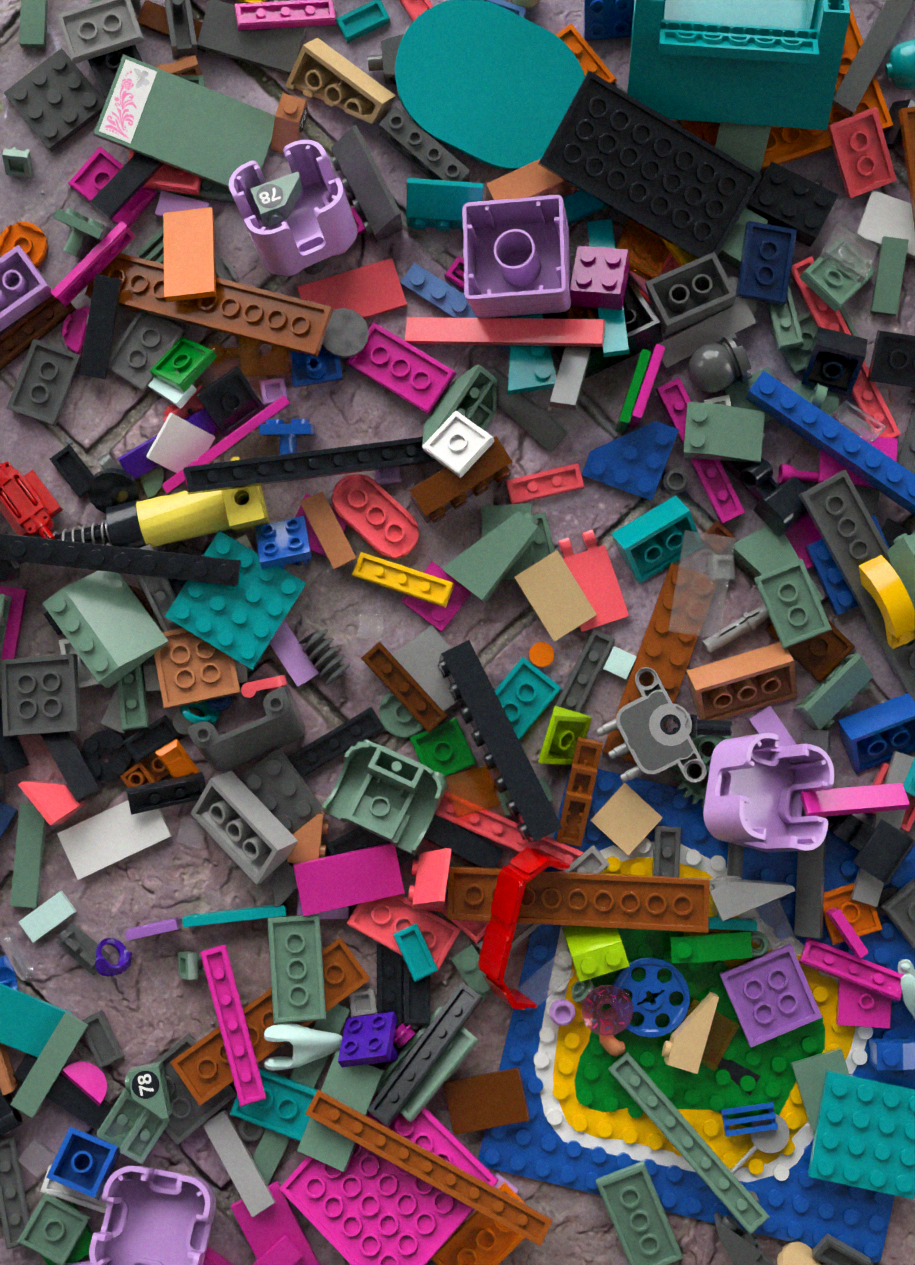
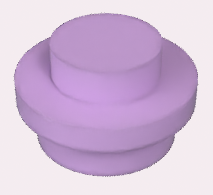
[549,999,575,1026]

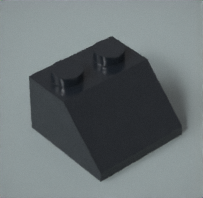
[801,327,868,397]

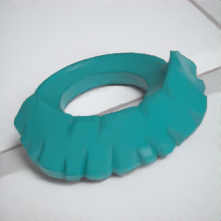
[180,701,219,725]

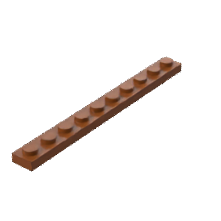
[305,1090,553,1246]

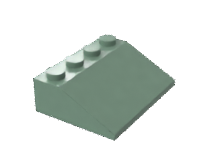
[42,571,169,688]

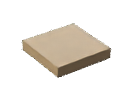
[590,783,663,856]

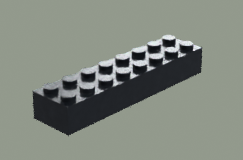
[437,640,562,843]

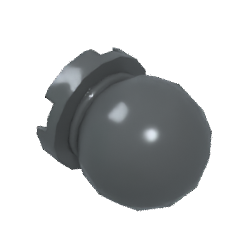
[688,332,752,393]

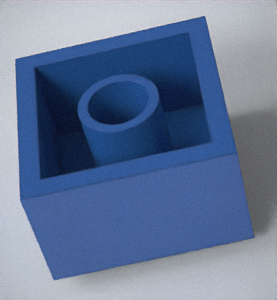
[46,1127,120,1200]

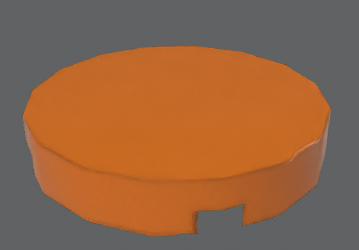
[0,221,49,268]

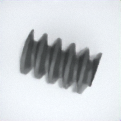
[298,629,350,686]

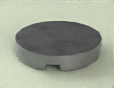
[321,308,369,359]

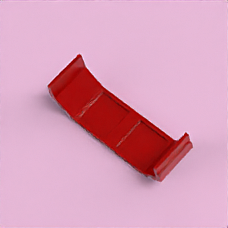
[478,847,570,1009]

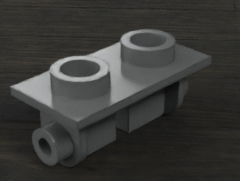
[55,923,111,976]

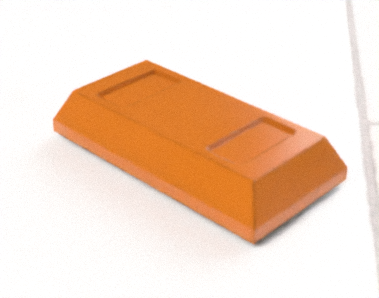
[155,739,200,778]

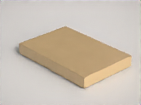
[514,550,597,642]

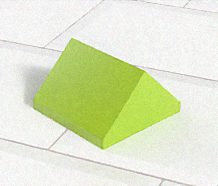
[538,705,592,765]

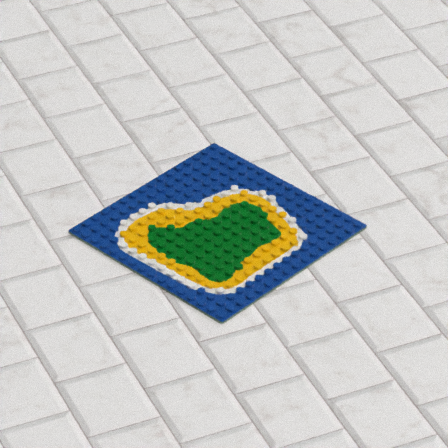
[478,765,915,1263]

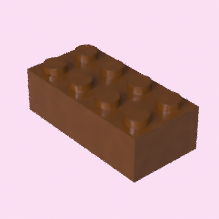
[409,436,513,523]

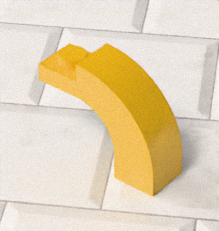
[859,555,915,649]

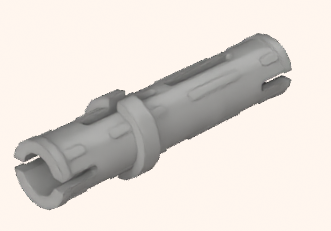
[702,604,770,655]

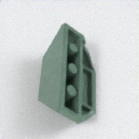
[422,364,497,446]

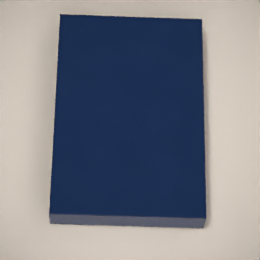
[736,221,797,306]

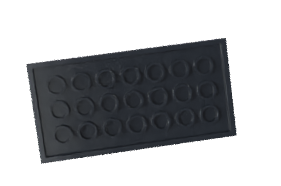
[538,71,762,259]

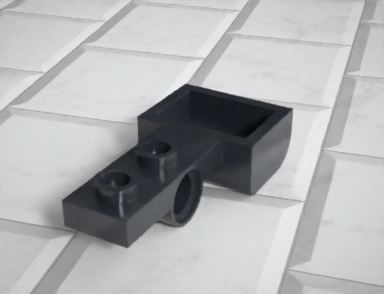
[720,458,809,537]
[827,814,915,885]

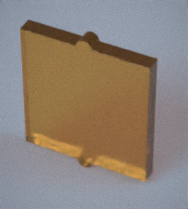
[446,765,500,817]

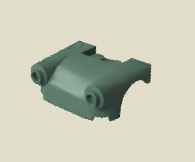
[322,740,449,856]

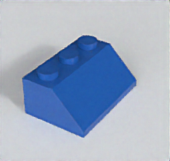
[838,693,915,774]

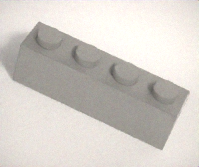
[191,771,298,885]

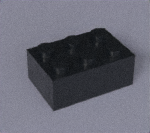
[747,161,839,247]

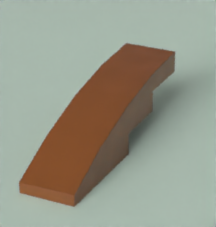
[556,737,603,847]

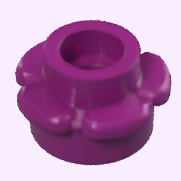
[393,1023,415,1047]

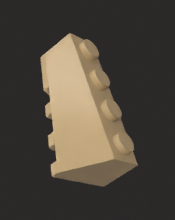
[285,38,396,124]

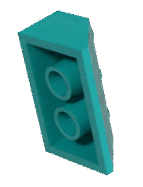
[406,178,483,232]
[611,495,703,584]

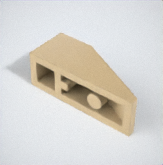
[662,992,719,1074]

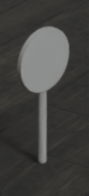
[730,1113,789,1174]

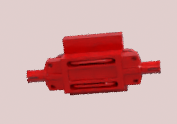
[0,462,63,539]

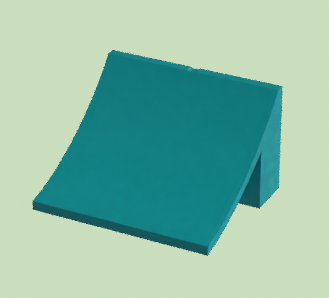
[627,0,850,130]

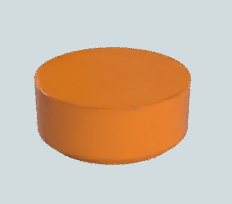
[529,642,554,668]

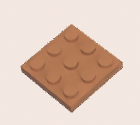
[154,628,241,710]

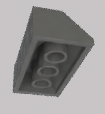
[330,125,403,242]

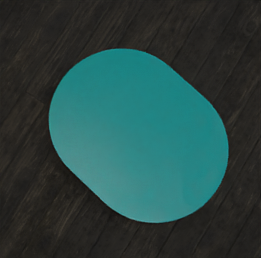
[395,0,585,171]

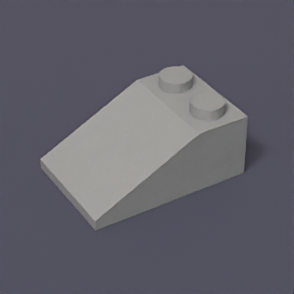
[709,876,795,921]

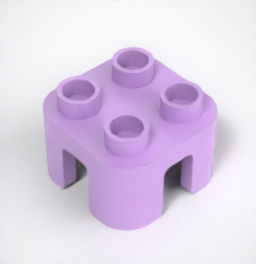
[229,140,357,276]
[703,733,834,852]
[89,1166,216,1265]

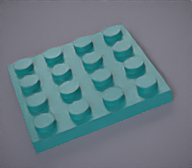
[165,531,306,670]
[808,1070,915,1199]

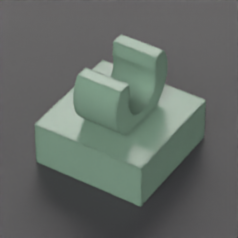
[2,147,33,178]
[178,951,205,980]

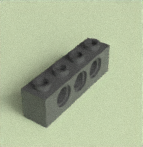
[379,106,470,182]

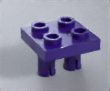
[338,1012,399,1068]

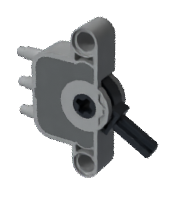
[596,667,732,784]

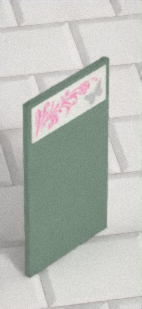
[94,54,275,188]

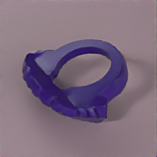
[95,938,132,977]

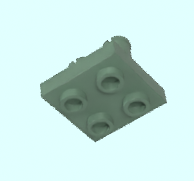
[53,208,111,260]

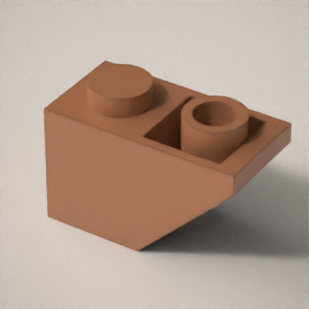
[287,813,329,863]

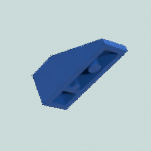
[869,1038,915,1070]

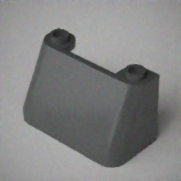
[187,687,305,772]

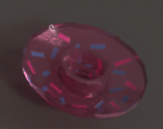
[582,985,633,1036]

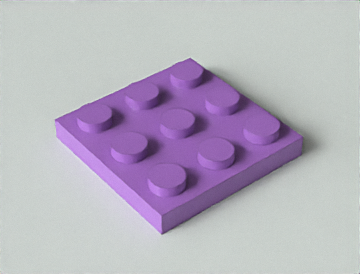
[719,944,822,1047]

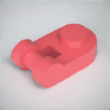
[241,675,287,698]

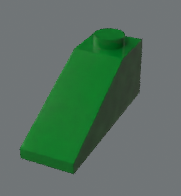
[670,931,752,963]

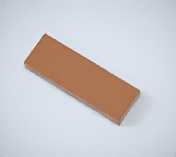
[300,491,357,570]

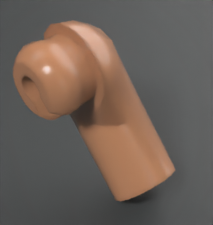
[599,1019,626,1056]

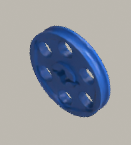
[611,957,690,1037]

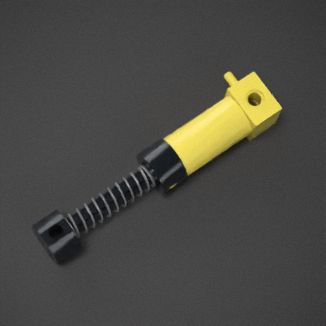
[0,456,270,582]

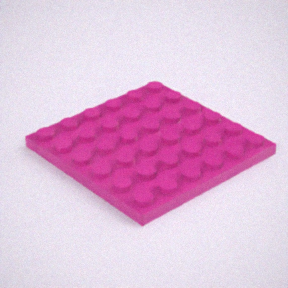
[279,1069,499,1265]

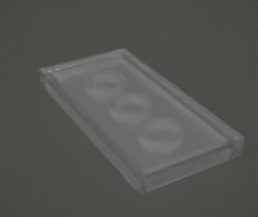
[668,530,736,639]

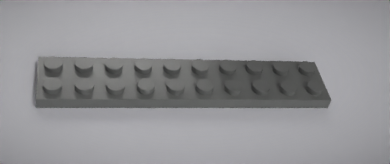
[799,470,915,701]

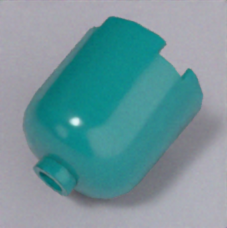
[885,39,915,90]

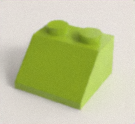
[562,926,629,982]

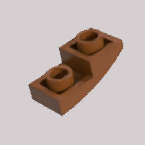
[120,746,170,788]

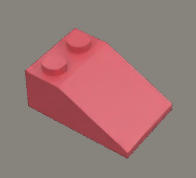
[408,848,452,913]

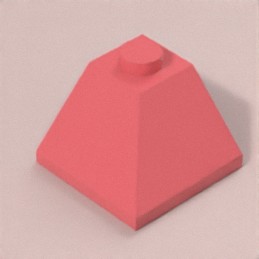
[18,781,86,825]

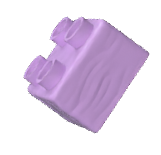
[462,195,571,318]

